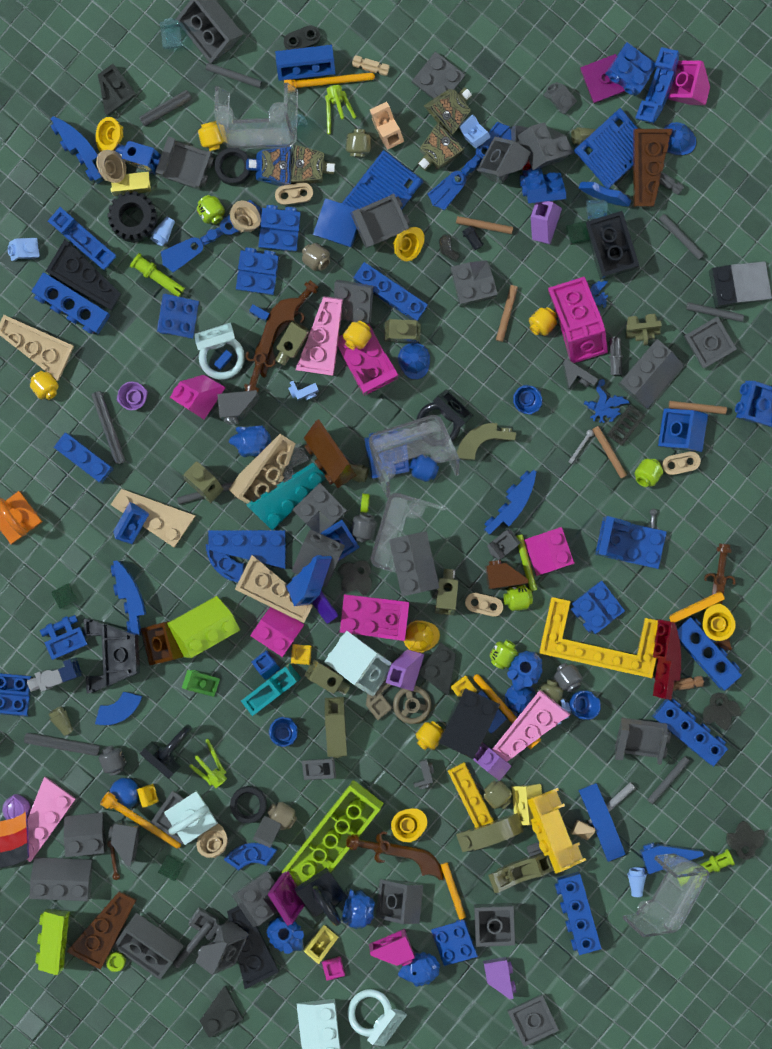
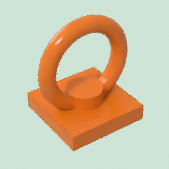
[0,491,43,544]

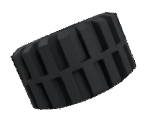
[107,191,158,243]

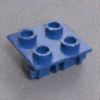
[157,294,199,339]
[431,919,478,966]

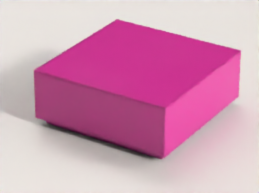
[322,956,345,981]

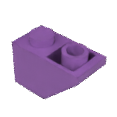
[531,201,562,244]
[385,649,424,691]
[473,742,511,781]
[483,957,516,999]

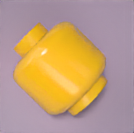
[198,121,225,151]
[529,307,557,336]
[343,321,372,350]
[30,371,59,400]
[416,721,443,750]

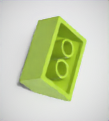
[167,596,240,658]
[36,909,70,975]

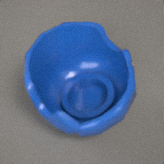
[513,385,542,415]
[569,690,601,720]
[269,717,298,747]
[110,778,140,808]

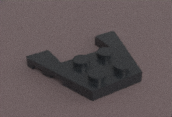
[83,618,140,693]

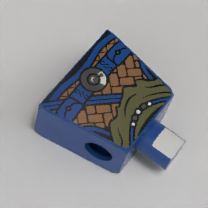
[115,141,161,175]
[246,147,291,186]

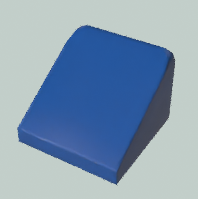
[252,650,280,680]

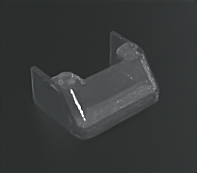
[214,83,298,149]
[369,415,459,498]
[371,493,446,573]
[623,853,710,938]

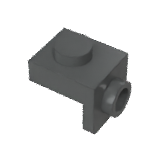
[543,82,577,114]
[487,528,521,560]
[413,758,434,789]
[188,907,220,941]

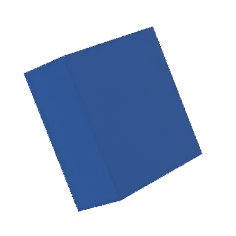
[249,304,269,322]
[214,350,233,371]

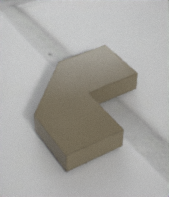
[366,678,393,720]

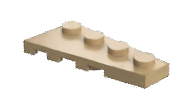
[0,315,74,381]
[111,489,196,548]
[235,555,312,623]

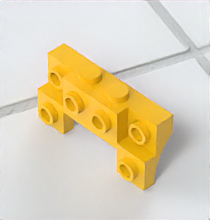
[527,788,586,873]

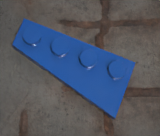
[208,530,285,569]

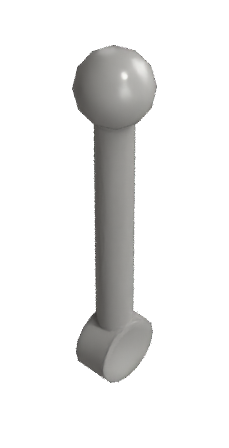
[568,429,594,464]

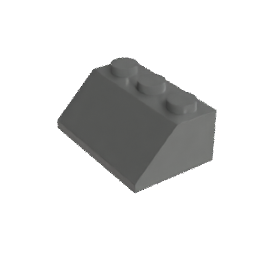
[175,0,243,63]
[618,339,684,409]
[217,390,260,425]
[389,531,439,597]
[29,857,92,901]
[113,913,183,980]

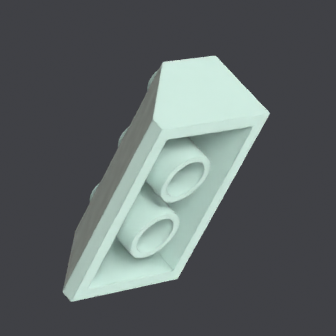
[297,999,341,1049]

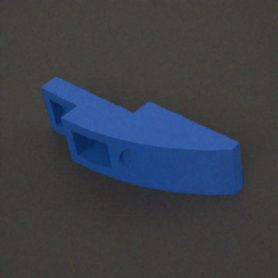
[50,116,104,184]
[484,470,536,535]
[111,560,146,635]

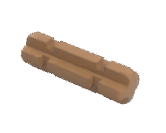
[673,676,704,691]

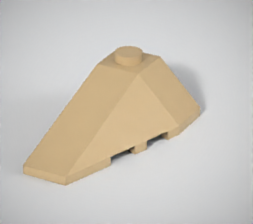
[229,434,296,504]

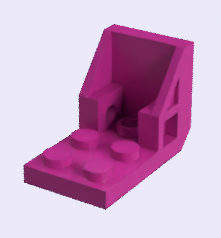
[548,277,608,363]
[338,324,398,396]
[340,594,409,641]

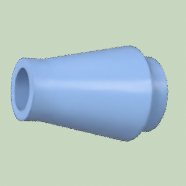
[150,217,175,246]
[627,867,647,897]

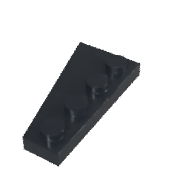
[45,239,122,311]
[227,905,279,989]

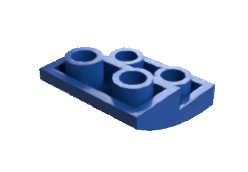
[313,198,358,248]
[0,673,31,717]

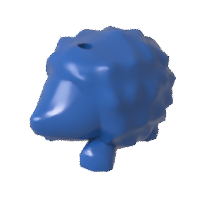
[229,426,271,457]
[507,651,543,691]
[341,889,375,929]
[266,916,304,954]
[398,952,440,987]

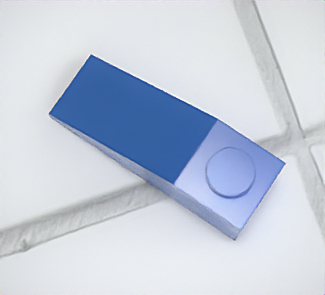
[640,842,704,874]

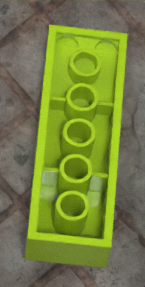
[281,780,384,886]

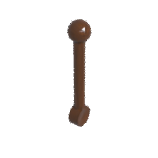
[107,840,120,880]

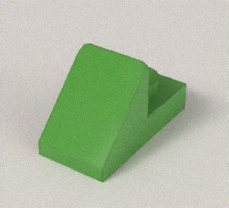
[182,670,220,697]

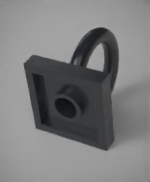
[416,389,474,447]
[140,724,192,779]
[294,867,347,926]

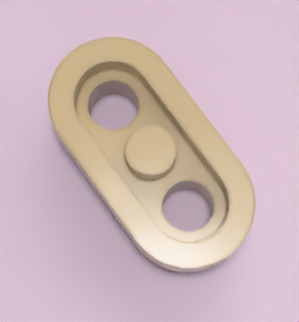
[275,183,313,206]
[662,452,701,475]
[465,593,503,617]

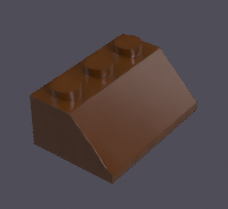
[304,419,357,488]

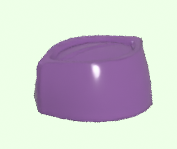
[117,382,148,410]
[2,794,31,820]

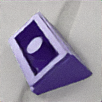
[312,591,338,623]

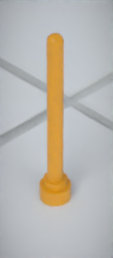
[284,73,375,93]
[473,674,541,749]
[100,791,181,849]

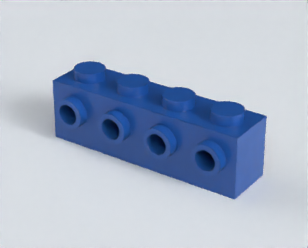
[652,699,728,767]
[555,872,602,955]

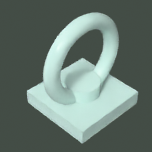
[195,322,245,380]
[164,791,218,845]
[348,989,407,1046]

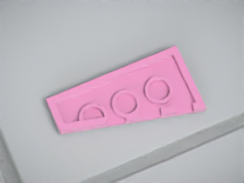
[296,296,343,376]
[492,690,570,762]
[26,776,76,862]

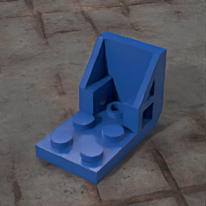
[595,516,666,569]

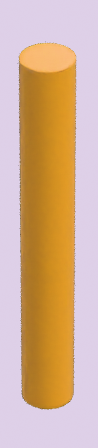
[440,862,466,920]

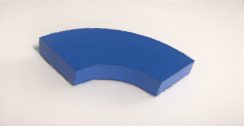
[579,182,631,206]
[206,544,244,582]
[95,691,142,725]
[224,843,277,870]

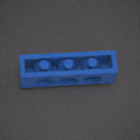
[353,262,428,321]
[31,272,110,335]
[677,617,742,691]

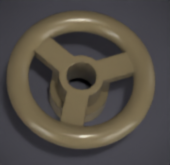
[393,686,431,724]

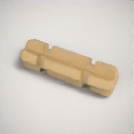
[352,55,389,76]

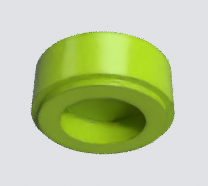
[360,493,370,513]
[106,951,126,972]

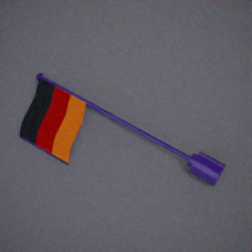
[0,811,29,868]

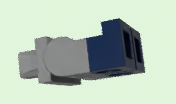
[27,657,83,692]

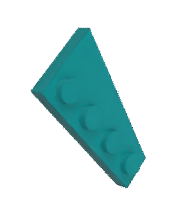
[246,463,326,530]

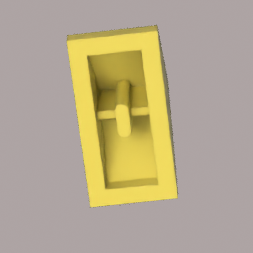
[304,925,338,964]

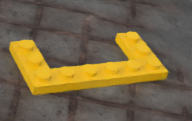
[539,597,658,678]

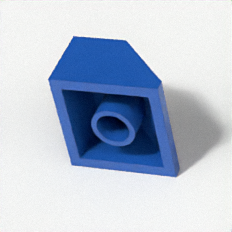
[658,408,708,452]

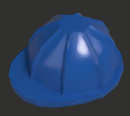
[664,122,696,155]
[398,343,430,380]
[505,685,536,718]

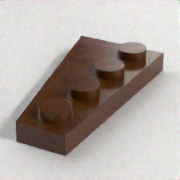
[633,129,672,207]
[67,891,137,970]

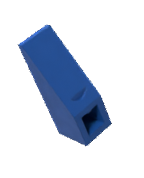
[286,555,332,606]

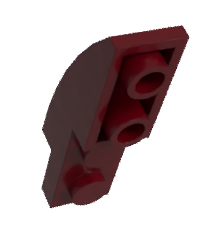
[653,619,681,699]

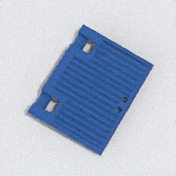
[574,108,638,189]
[342,150,424,210]

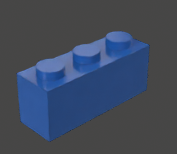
[275,45,336,81]
[54,432,114,483]

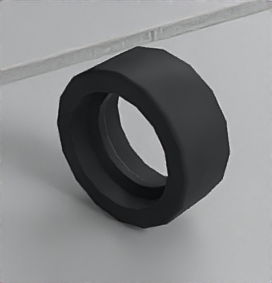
[215,148,251,186]
[230,786,267,824]

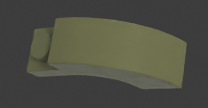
[455,423,516,461]
[456,813,524,852]
[488,853,554,893]

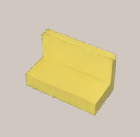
[110,172,151,196]
[512,784,542,825]

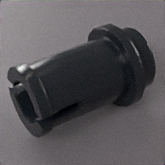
[462,225,484,251]

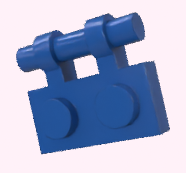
[40,615,88,660]

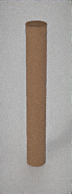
[456,216,513,234]
[496,285,518,342]
[669,401,727,414]
[592,426,627,479]

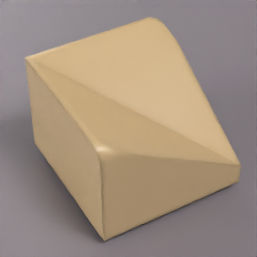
[571,820,595,840]

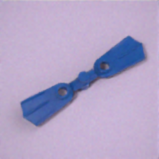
[427,121,511,210]
[161,200,261,273]

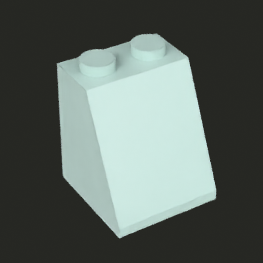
[324,631,392,696]

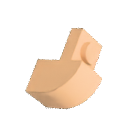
[370,102,404,150]

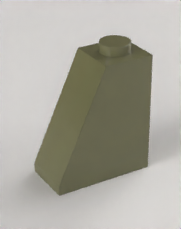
[325,697,347,758]

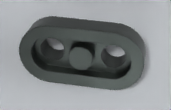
[284,25,320,50]

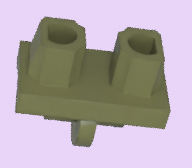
[625,314,662,346]

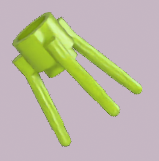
[325,85,356,135]
[189,739,227,788]

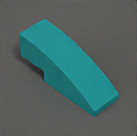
[241,663,301,716]

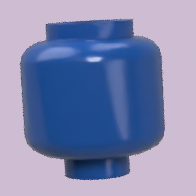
[409,454,439,482]

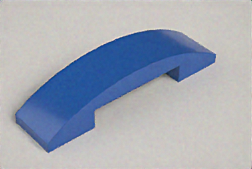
[636,47,679,123]
[48,207,117,270]
[578,783,626,862]

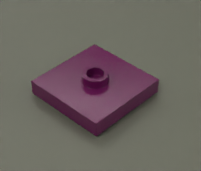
[580,54,625,104]
[268,871,305,925]

